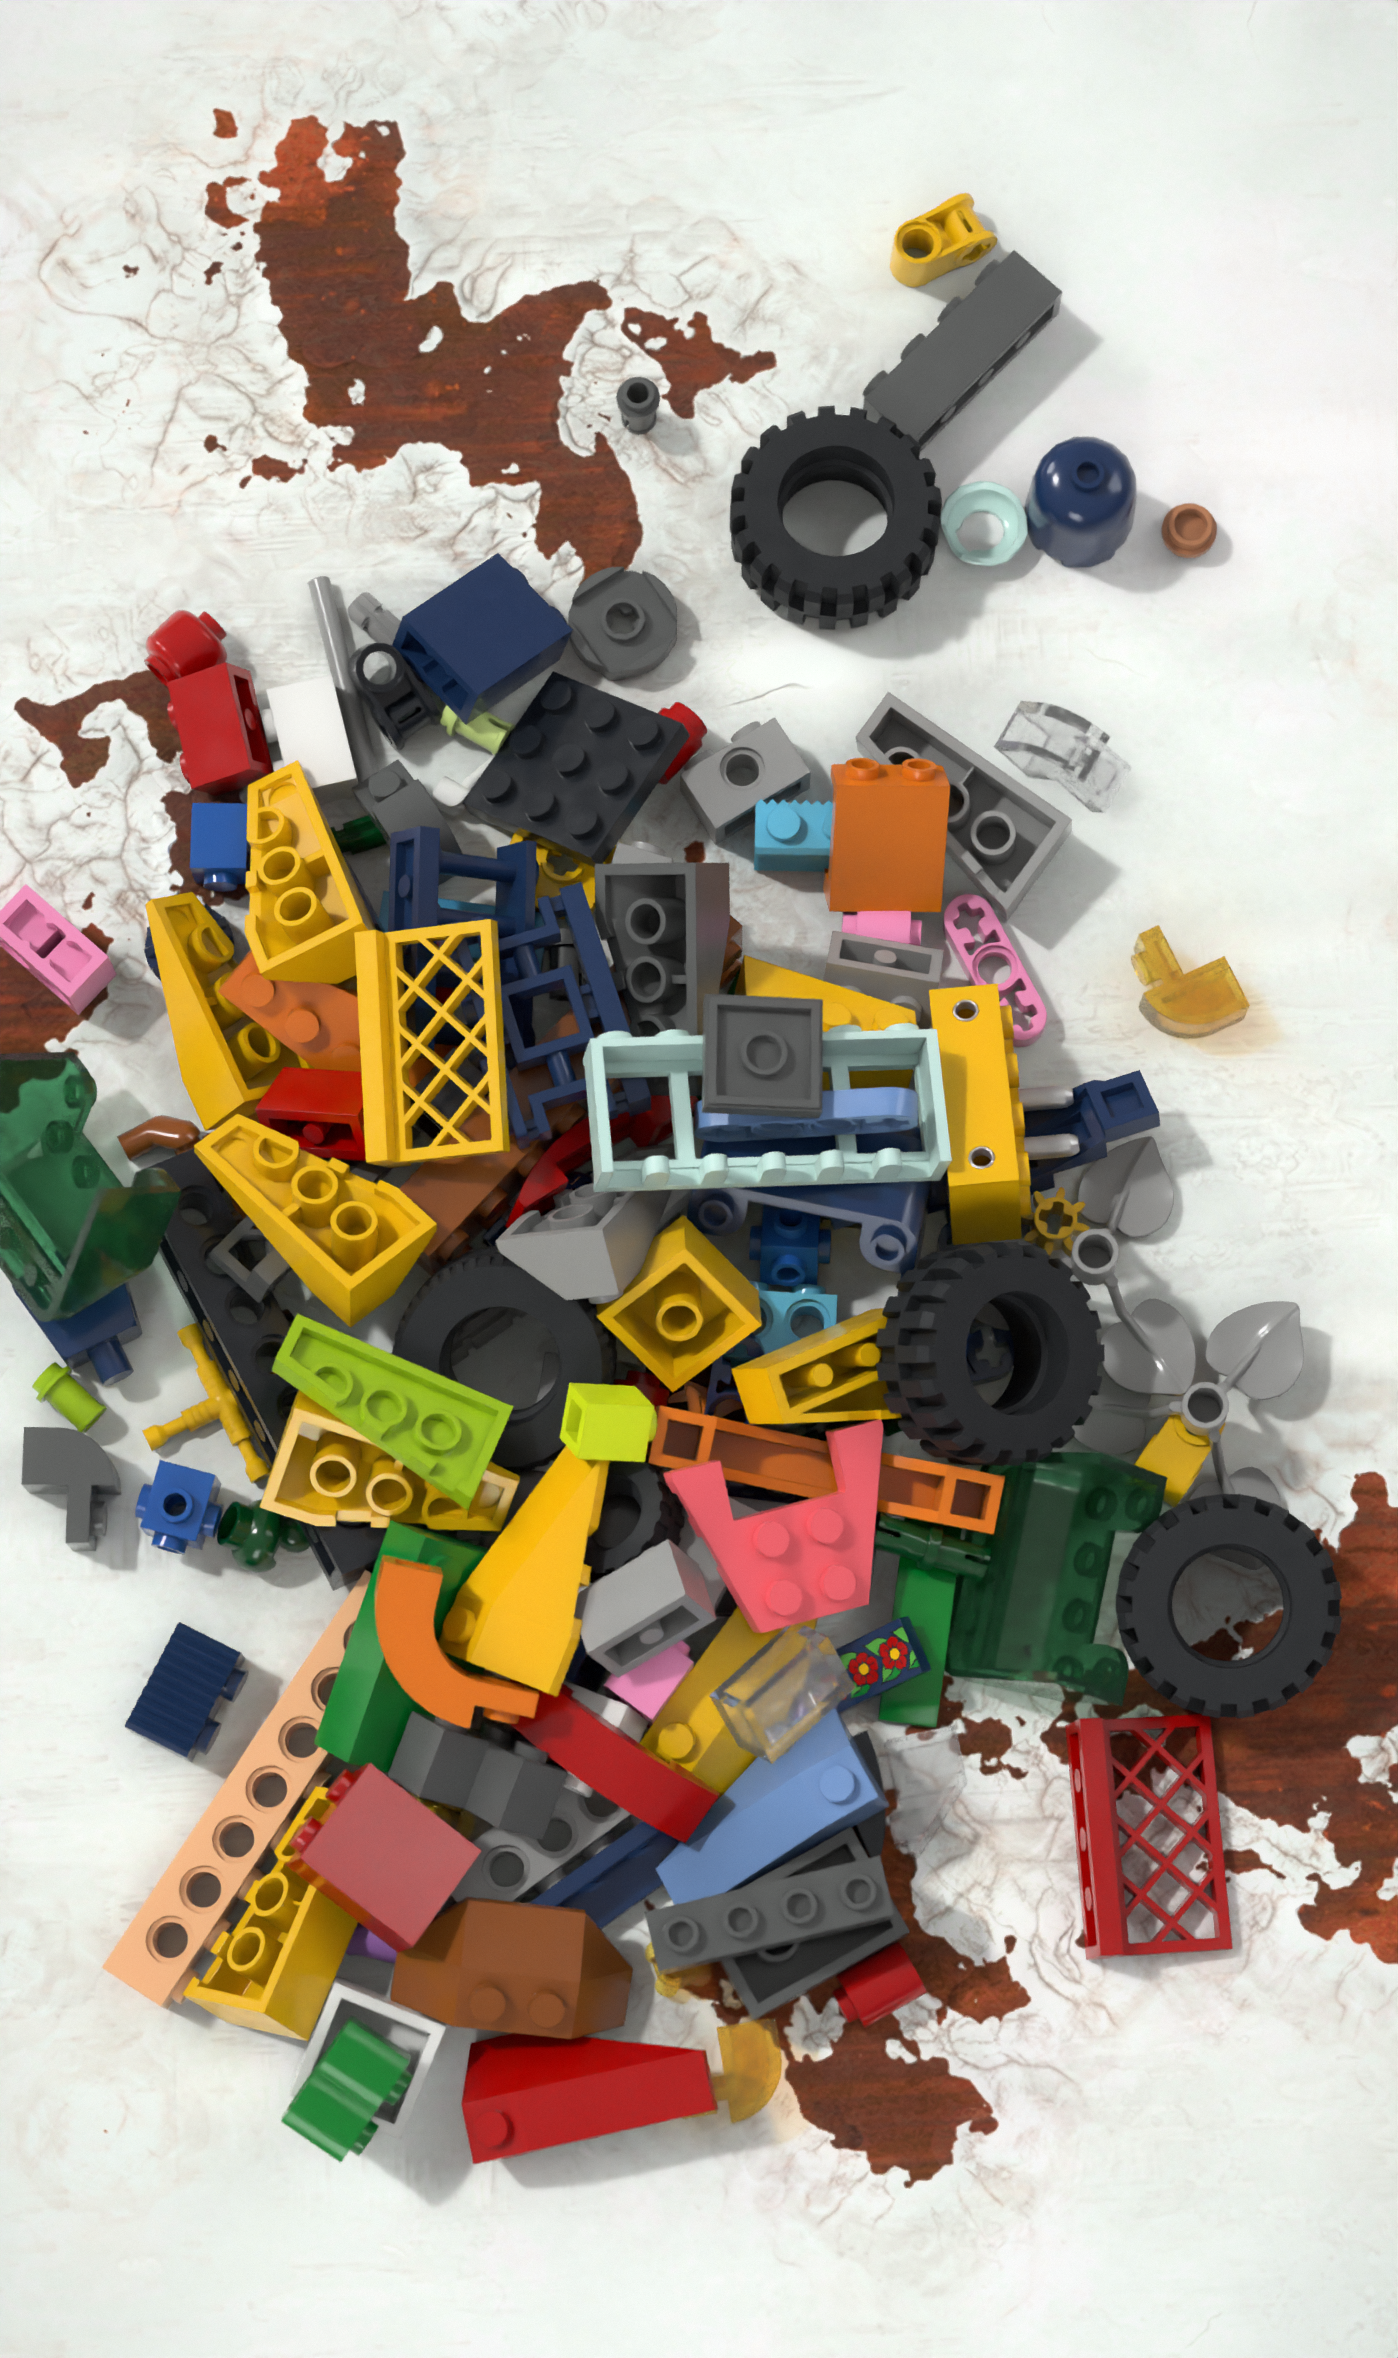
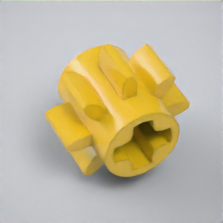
[1021,1187,1090,1257]

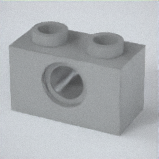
[680,717,811,845]

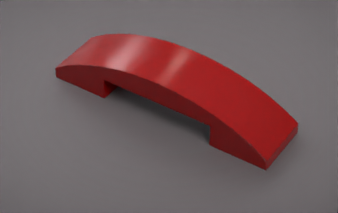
[506,1095,699,1228]
[509,1679,720,1843]

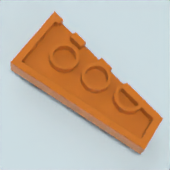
[218,950,459,1087]

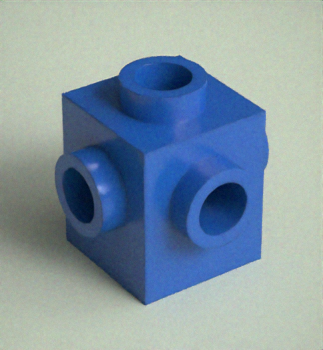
[749,1204,831,1286]
[135,1460,224,1555]

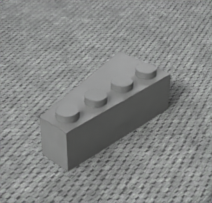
[856,692,1072,922]

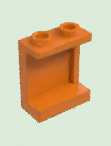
[823,758,950,912]

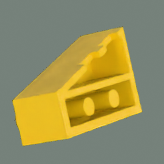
[734,955,917,1091]

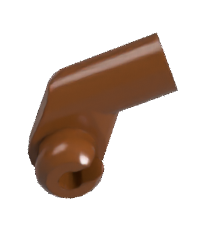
[117,1115,202,1162]

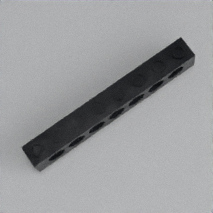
[129,1148,388,1591]

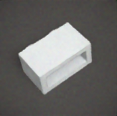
[260,674,358,805]

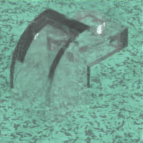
[994,701,1132,813]

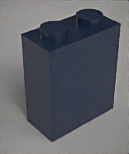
[392,553,573,725]

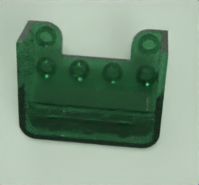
[0,1052,182,1322]
[944,1452,1168,1706]

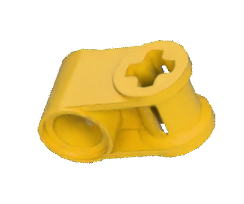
[890,193,998,287]
[1127,1401,1225,1508]

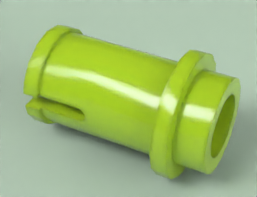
[32,1362,107,1433]

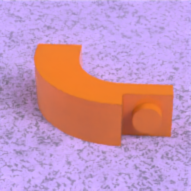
[374,1555,539,1729]

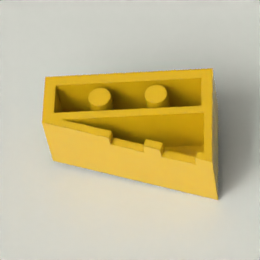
[731,1308,902,1424]

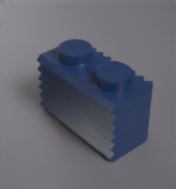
[124,1622,249,1762]

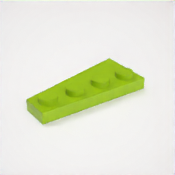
[272,1313,513,1510]

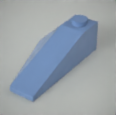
[656,1702,890,1905]

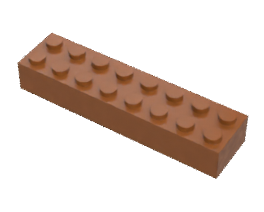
[399,915,743,1276]

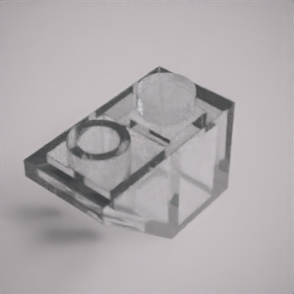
[876,1725,967,1860]

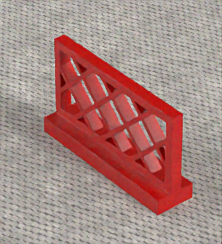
[1065,1714,1233,1960]

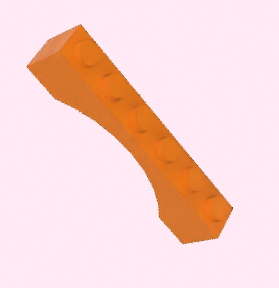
[645,1405,1005,1534]

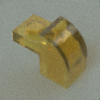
[1131,925,1250,1039]
[682,2018,782,2125]

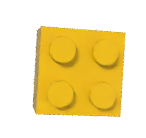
[596,1215,762,1392]

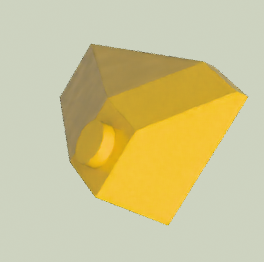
[244,760,376,984]
[438,1446,610,1697]
[640,1607,818,1797]

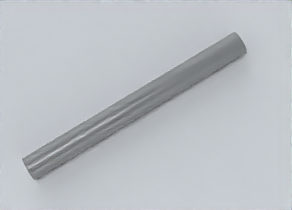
[308,576,378,783]

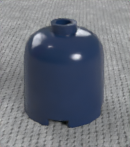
[1024,437,1137,568]

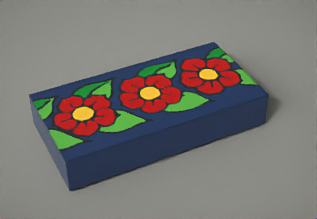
[807,1616,932,1714]

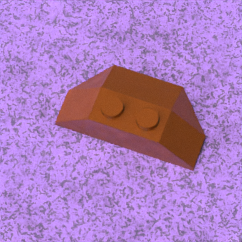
[390,1897,633,2039]

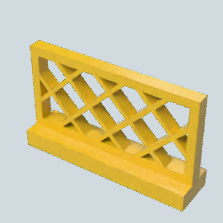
[354,919,510,1168]

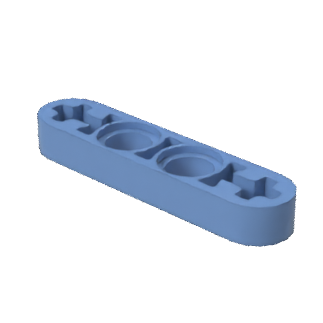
[694,1087,918,1142]

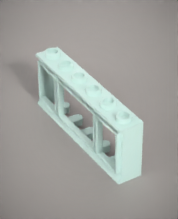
[583,1023,952,1192]

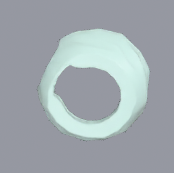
[940,481,1028,566]

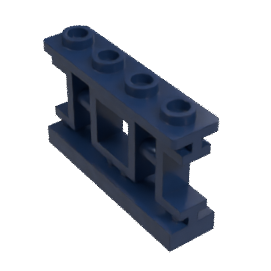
[442,882,652,1150]

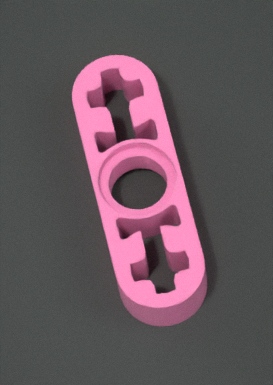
[943,894,1047,1047]

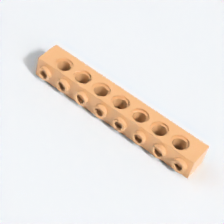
[102,1570,372,2009]

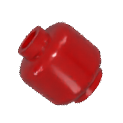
[144,610,227,688]

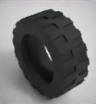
[583,1461,685,1584]

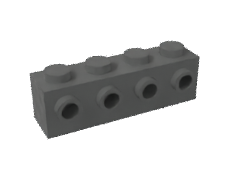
[862,250,1062,452]

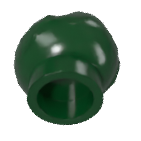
[217,1499,310,1572]

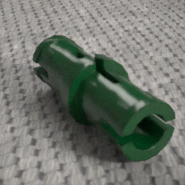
[873,1512,991,1583]

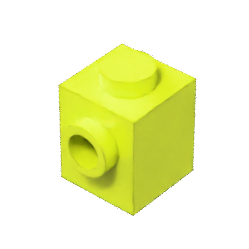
[560,1383,657,1462]

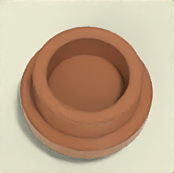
[1161,503,1217,558]

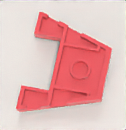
[664,1419,883,1633]

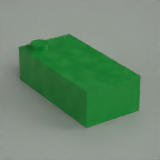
[314,1520,489,1773]

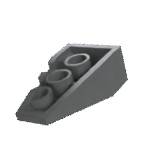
[595,863,730,1096]

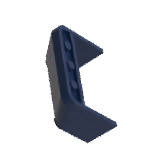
[687,1127,934,1296]

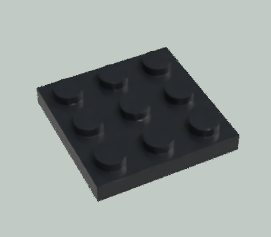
[462,671,690,867]

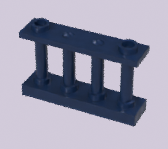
[388,826,539,1070]

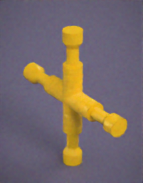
[142,1323,276,1484]

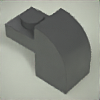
[351,759,463,885]
[21,1427,121,1551]

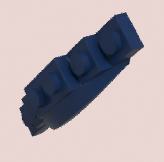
[829,1070,1160,1230]

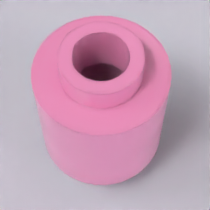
[842,911,922,946]

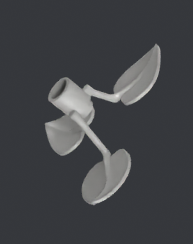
[974,1136,1196,1396]
[1072,1301,1304,1570]

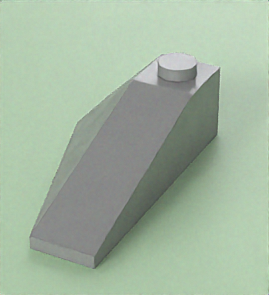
[496,1143,676,1304]

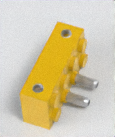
[929,983,1080,1245]

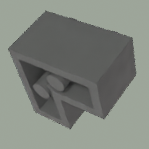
[387,1711,568,1840]

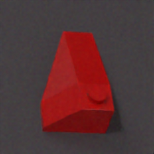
[461,2033,718,2164]

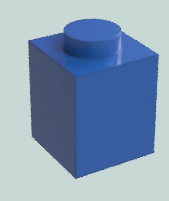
[190,803,251,892]

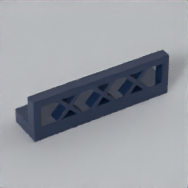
[529,1821,680,1930]

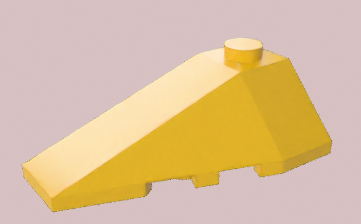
[145,892,315,1131]
[194,1113,437,1328]
[260,1390,520,1531]

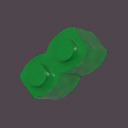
[281,2015,414,2163]

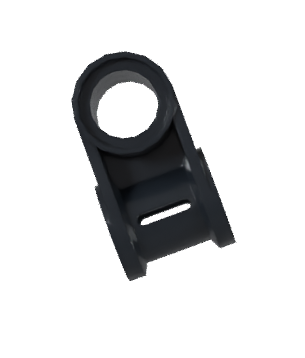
[348,643,442,752]

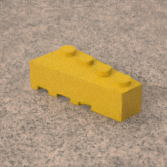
[182,1786,358,2041]

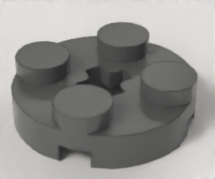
[568,567,677,681]

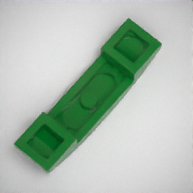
[878,1517,962,1729]

